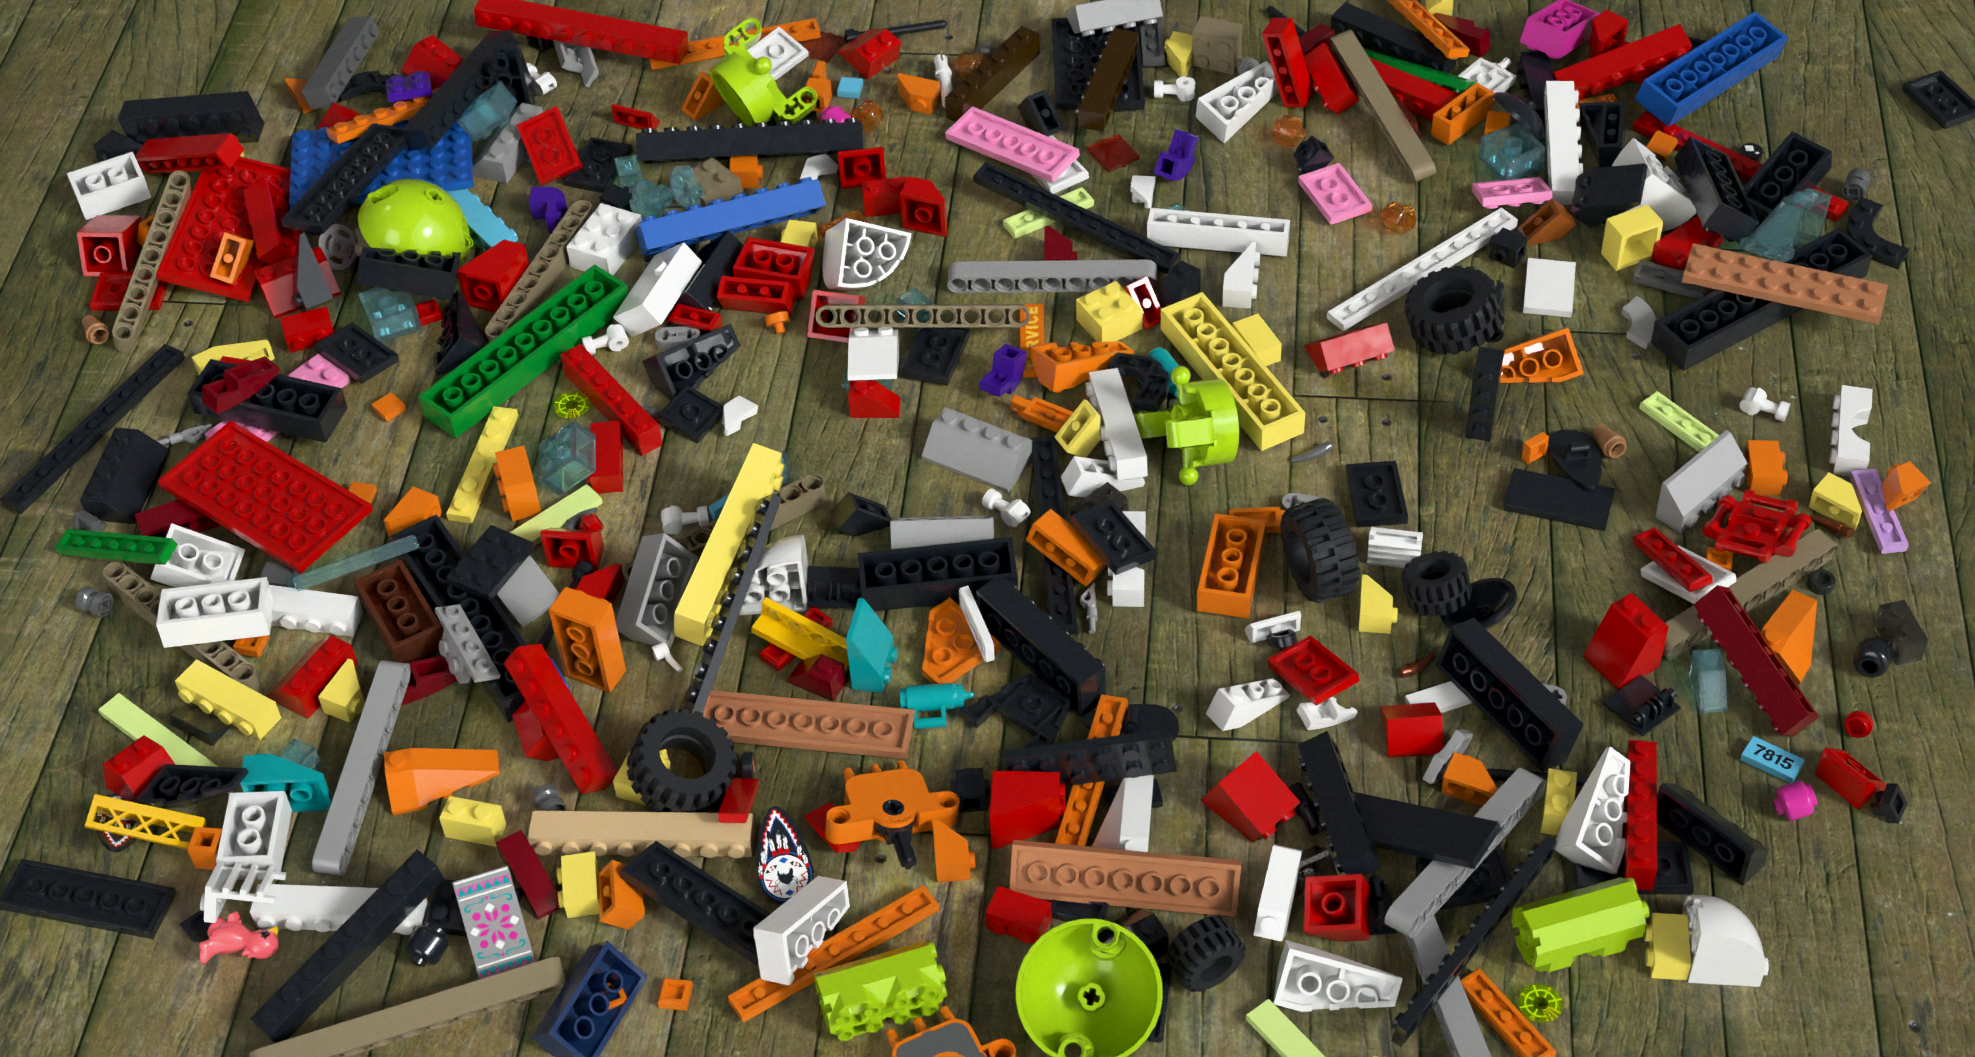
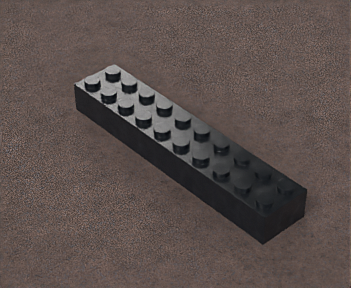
[635,118,866,164]
[1651,228,1872,371]
[390,514,527,723]

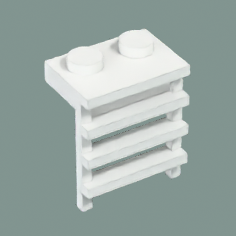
[1367,527,1423,568]
[200,861,286,923]

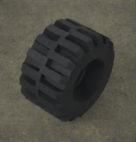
[1401,551,1472,617]
[1165,916,1246,992]

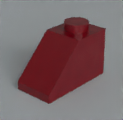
[1044,226,1078,261]
[787,654,846,702]

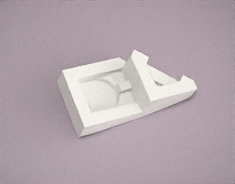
[800,154,838,180]
[1130,175,1155,208]
[722,395,758,436]
[1297,697,1358,730]

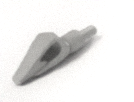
[157,424,212,445]
[1079,583,1098,634]

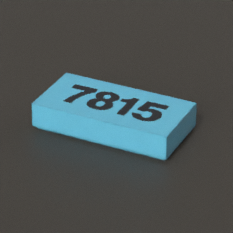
[1740,736,1805,783]

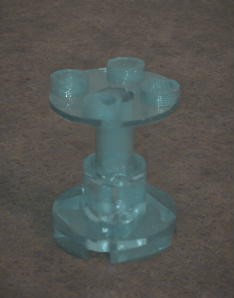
[629,165,704,218]

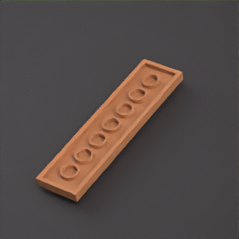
[1682,244,1888,324]
[703,690,915,759]
[1010,840,1241,917]

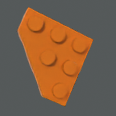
[922,598,1001,684]

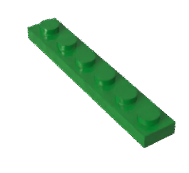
[1364,49,1476,93]
[54,529,178,565]

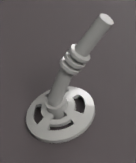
[318,224,359,270]

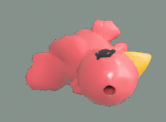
[199,911,279,964]

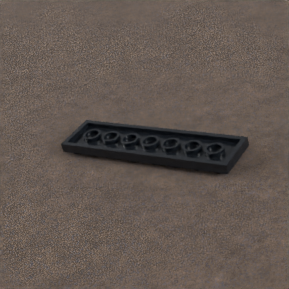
[281,123,408,234]

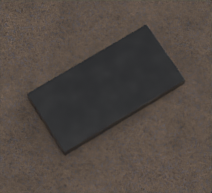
[1503,468,1615,531]
[1573,842,1694,895]

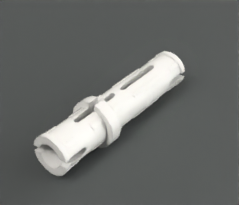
[934,54,953,108]

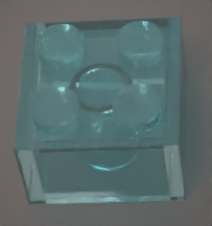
[457,81,517,142]
[1479,122,1546,180]
[358,287,422,342]
[538,421,596,495]

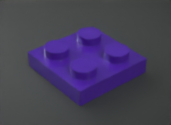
[386,71,433,103]

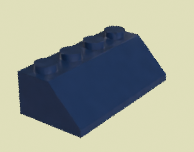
[531,941,648,1057]

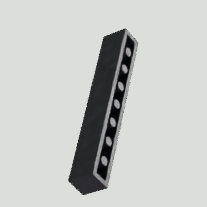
[402,30,517,149]
[250,849,444,1044]

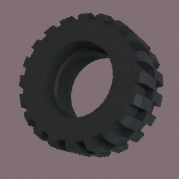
[1404,265,1502,355]
[1280,498,1360,603]
[627,708,737,813]

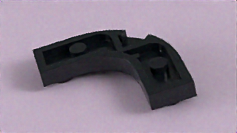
[339,71,411,103]
[1846,197,1909,270]
[1107,352,1170,411]

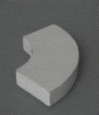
[1621,296,1656,349]
[1423,729,1473,784]

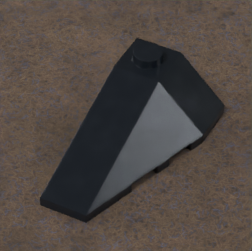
[642,324,740,400]
[134,764,249,808]

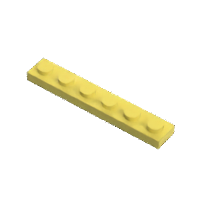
[446,406,518,524]

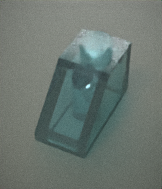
[1688,649,1727,713]

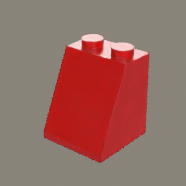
[77,215,142,276]
[457,240,529,313]
[1583,592,1669,691]
[1201,751,1300,843]
[990,771,1066,849]

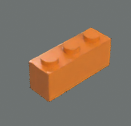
[1431,83,1494,146]
[1026,509,1106,586]

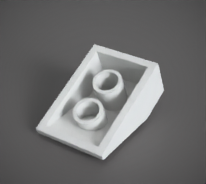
[848,327,900,380]
[150,523,245,588]

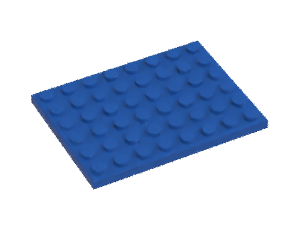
[289,110,474,209]

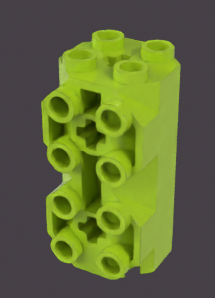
[1511,877,1650,972]
[813,941,947,1041]

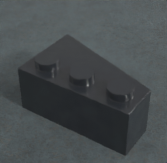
[1579,102,1626,168]

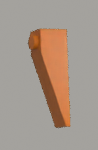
[1474,327,1584,383]
[1028,341,1135,393]
[1761,589,1817,685]
[384,748,500,815]

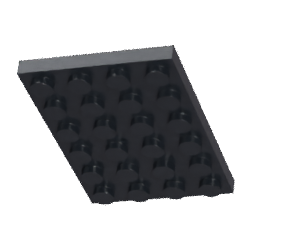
[1051,18,1145,110]

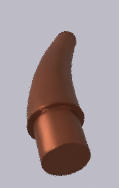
[1810,515,1854,538]
[1397,652,1435,678]

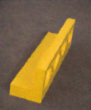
[751,597,849,675]
[85,794,207,849]

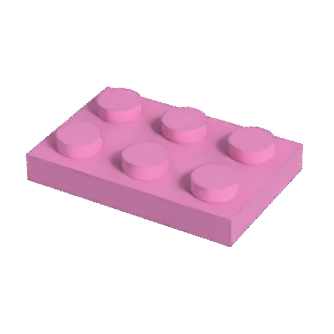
[1298,163,1372,225]
[1472,177,1552,209]

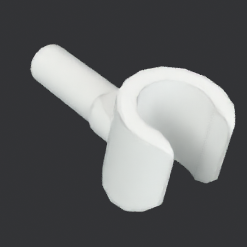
[652,643,683,673]

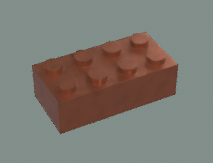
[353,560,443,664]

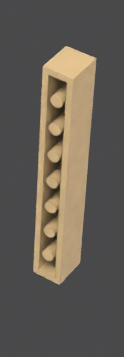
[528,811,756,858]

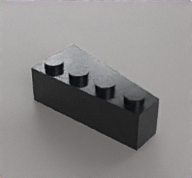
[357,247,461,300]

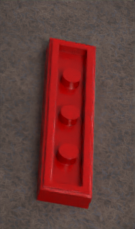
[1633,527,1713,592]

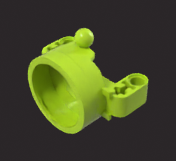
[709,18,817,127]
[1133,366,1239,486]

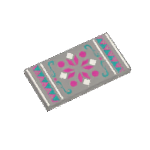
[452,866,535,980]

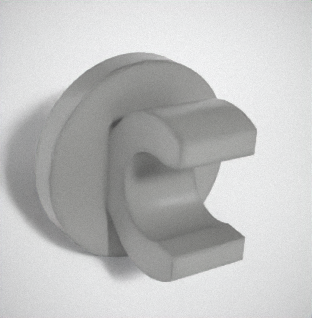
[1238,57,1259,75]

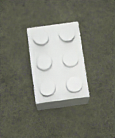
[67,152,151,220]
[566,203,642,276]
[216,791,292,880]

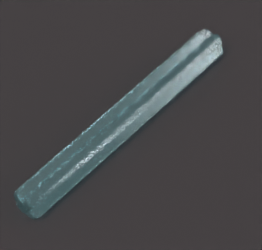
[293,535,419,591]

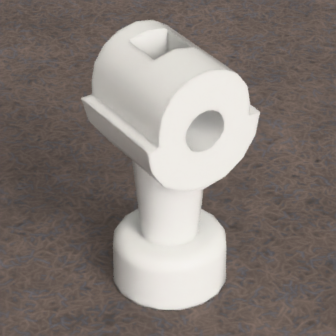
[526,63,557,96]
[1154,76,1195,102]
[582,324,629,355]
[1740,387,1791,422]
[982,488,1030,527]
[661,506,709,535]

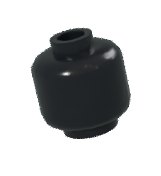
[1853,637,1892,678]
[405,923,449,968]

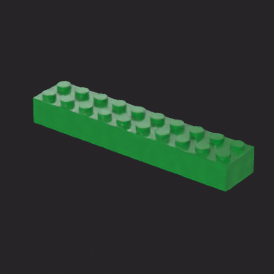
[418,264,629,439]

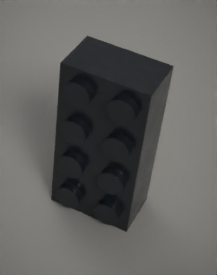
[1743,131,1832,233]

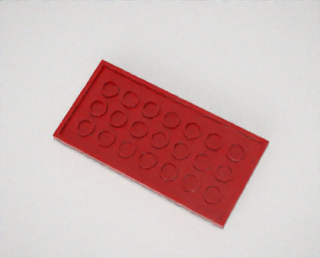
[156,156,291,302]
[157,421,373,574]

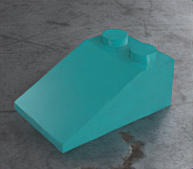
[846,598,898,694]
[240,754,333,812]

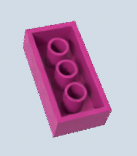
[1520,0,1601,59]

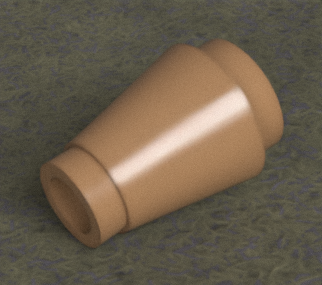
[82,315,109,344]
[1593,424,1627,458]

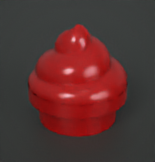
[579,512,604,531]
[1845,710,1874,738]

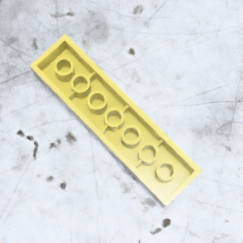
[1161,292,1305,451]
[674,443,784,646]

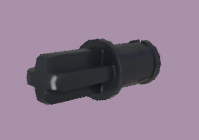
[1288,782,1323,835]

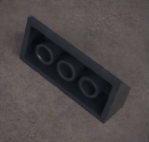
[670,230,744,312]
[80,427,169,524]
[1657,783,1769,886]

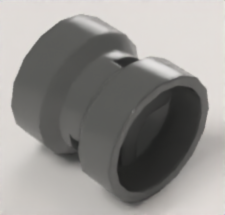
[1842,169,1871,201]
[76,586,113,618]
[531,784,567,811]

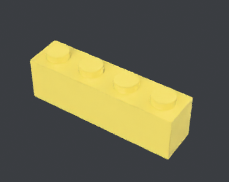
[175,659,281,740]

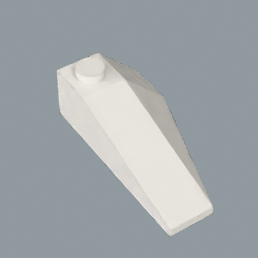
[1554,747,1630,874]
[1092,775,1154,852]
[1273,940,1403,1012]

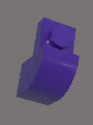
[1154,129,1198,181]
[529,187,568,234]
[979,344,1027,397]

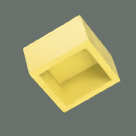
[1601,204,1663,271]
[1076,281,1142,342]

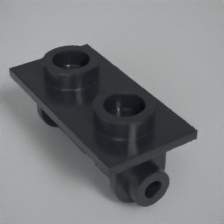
[1368,875,1397,936]

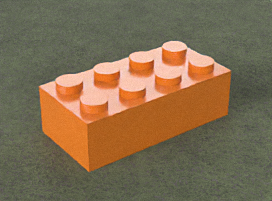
[1197,513,1266,619]
[548,587,626,693]

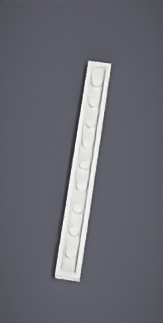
[1327,208,1518,331]

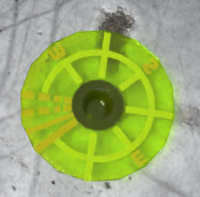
[554,391,590,418]
[1518,984,1563,1023]

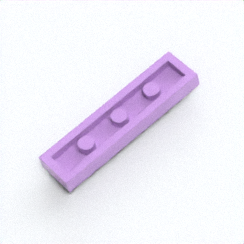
[1849,468,1909,554]

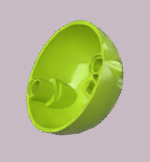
[358,178,474,268]
[1016,919,1163,1057]

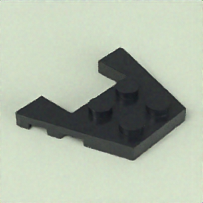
[958,673,1072,748]

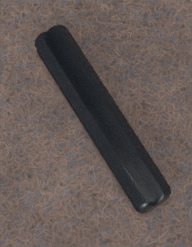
[1147,963,1171,1043]

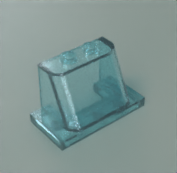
[1739,188,1832,262]

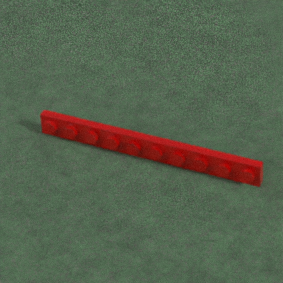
[1632,112,1849,222]

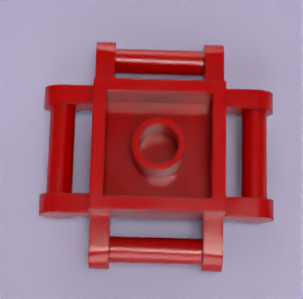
[1702,489,1811,563]

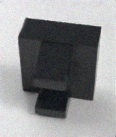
[1870,783,1907,823]

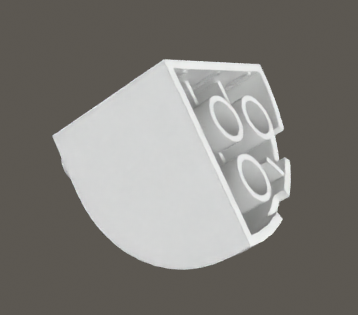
[1612,138,1697,232]
[822,218,911,291]
[739,535,808,615]
[1682,894,1769,987]

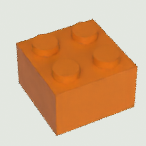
[492,445,541,521]

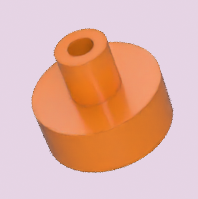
[765,311,790,334]

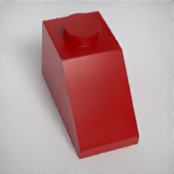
[1122,277,1161,330]
[848,380,901,418]
[573,563,625,604]

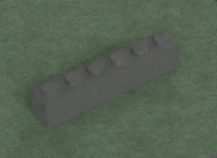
[302,15,379,109]

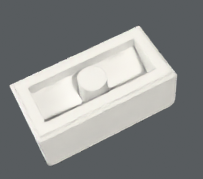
[1245,611,1301,643]

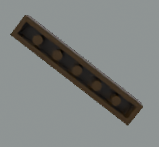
[945,26,1040,122]
[1075,28,1139,132]

